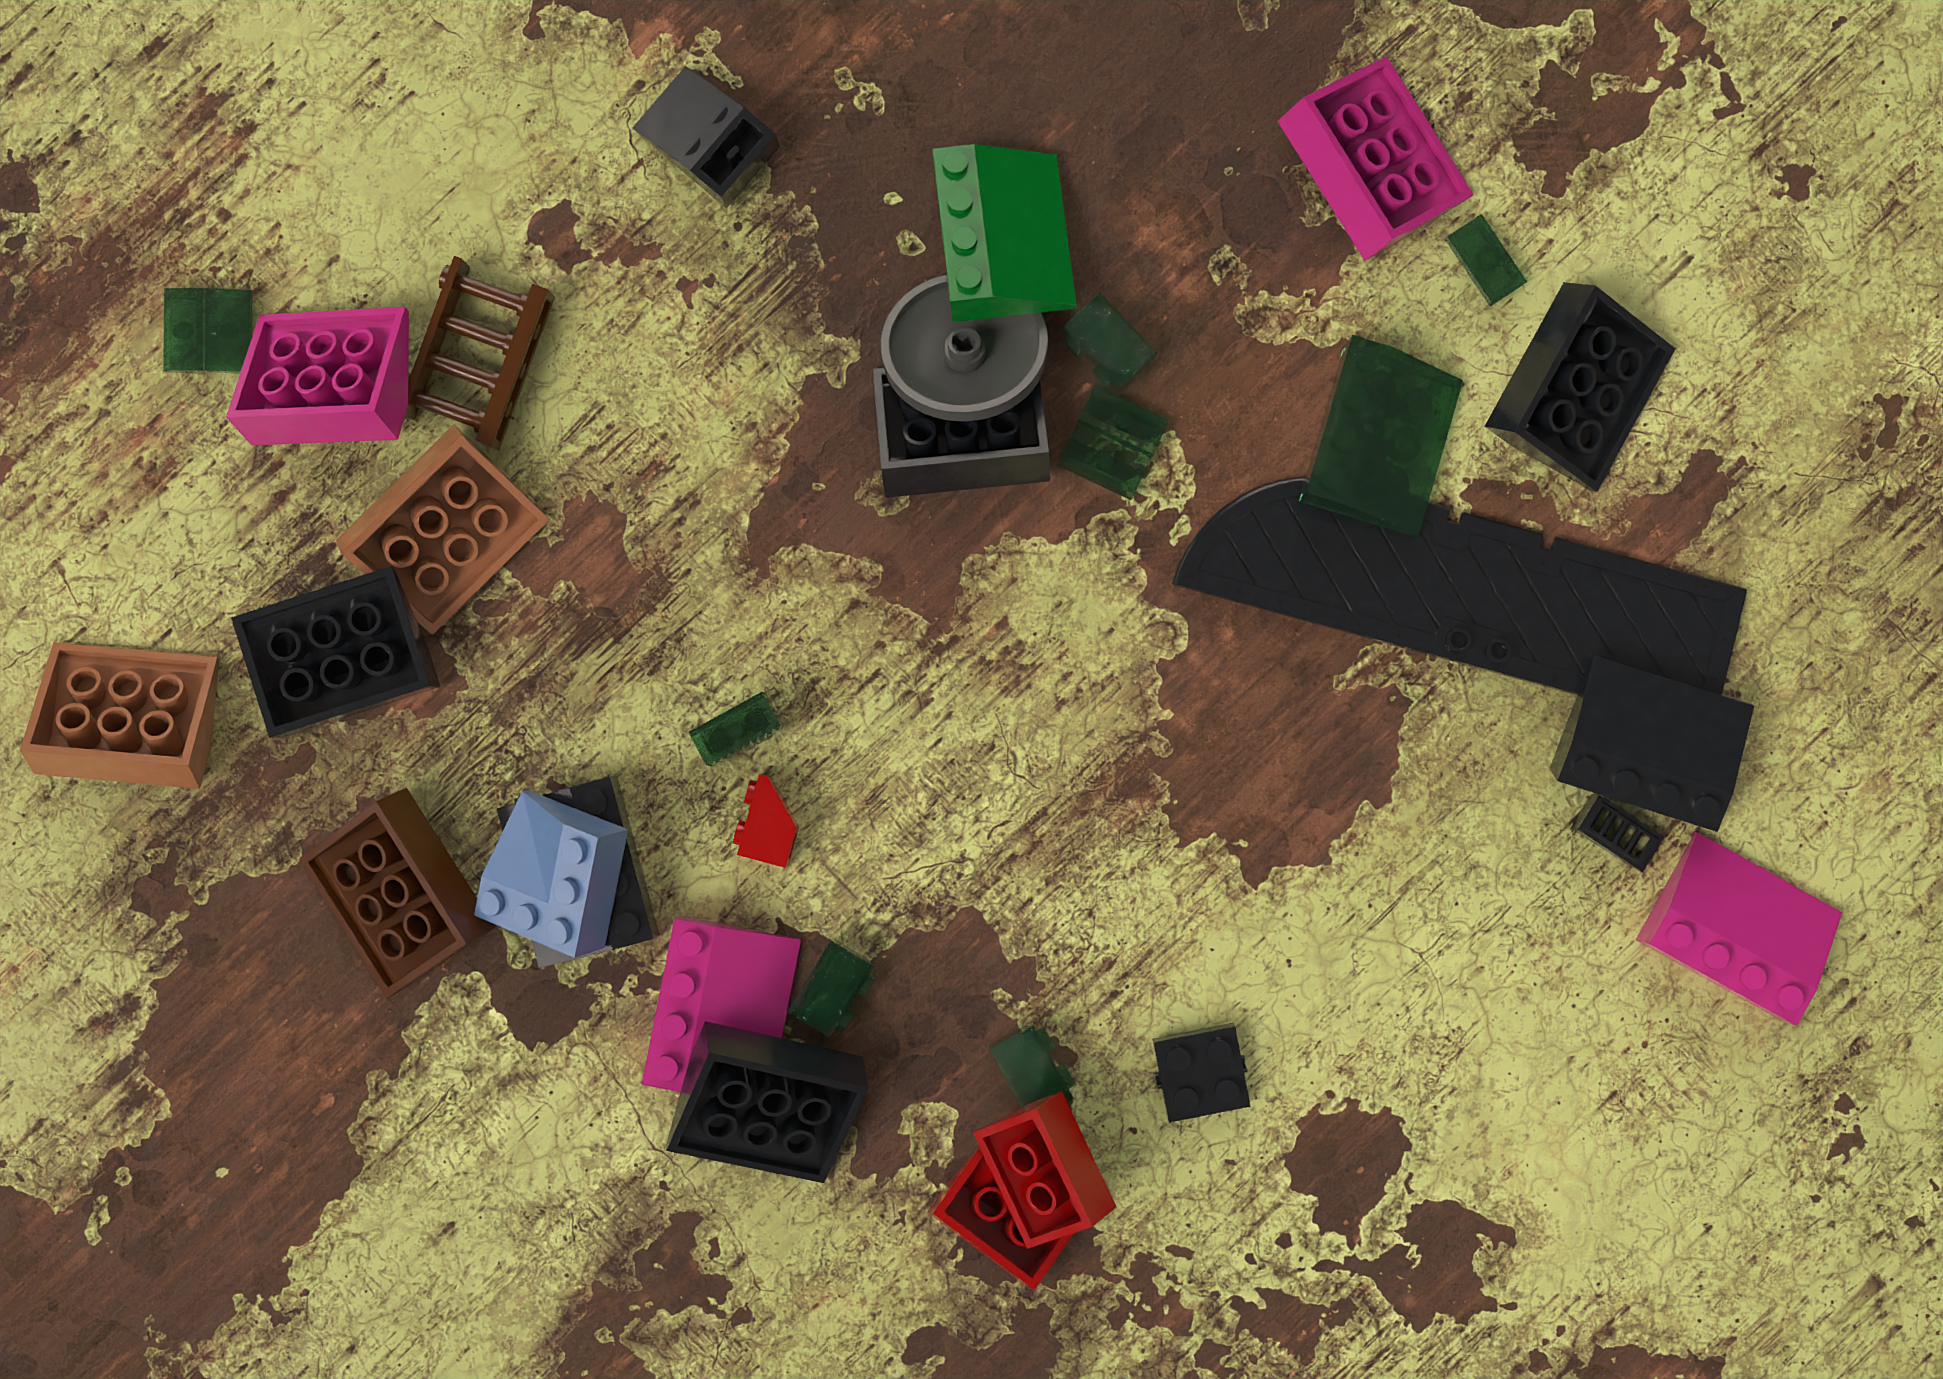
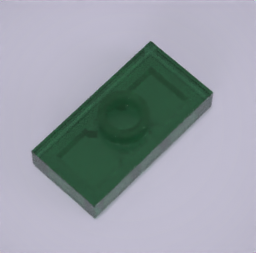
[1445,214,1527,307]

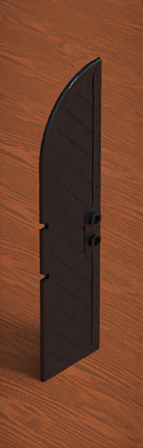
[1172,476,1747,695]

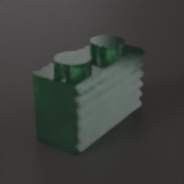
[1063,293,1157,392]
[689,692,784,767]
[787,938,877,1038]
[989,1021,1076,1108]

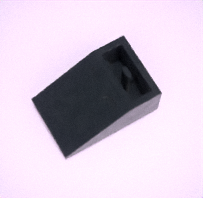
[632,66,780,209]

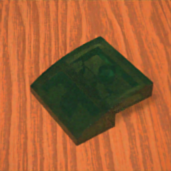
[163,288,252,374]
[1057,385,1169,500]

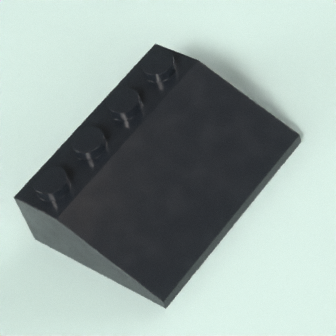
[1484,282,1676,492]
[873,368,1050,498]
[231,566,441,738]
[1550,654,1754,832]
[496,776,660,968]
[666,1021,869,1183]

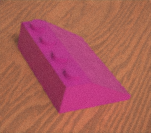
[1277,56,1474,261]
[226,307,409,445]
[1636,832,1842,1026]
[641,915,802,1092]

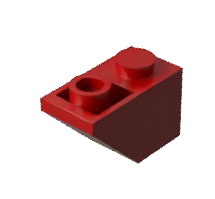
[733,774,799,868]

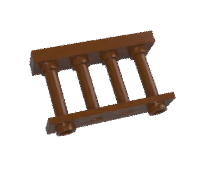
[405,256,555,450]

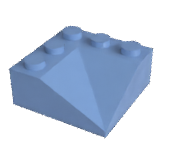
[474,790,628,958]

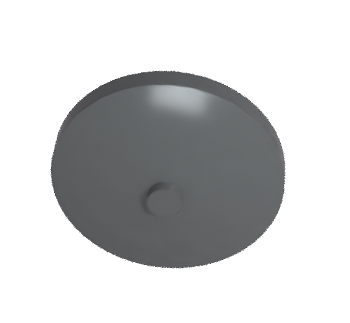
[881,275,1048,421]

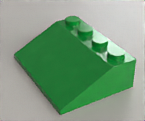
[933,144,1076,322]

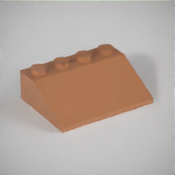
[336,424,550,635]
[20,642,219,789]

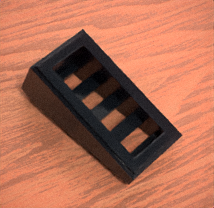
[1570,794,1664,872]

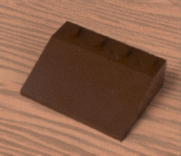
[299,788,496,998]

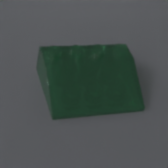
[1299,335,1463,537]

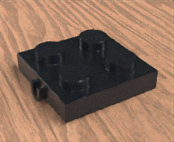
[1152,1023,1251,1123]

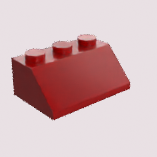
[973,1091,1117,1249]
[928,1147,1074,1290]

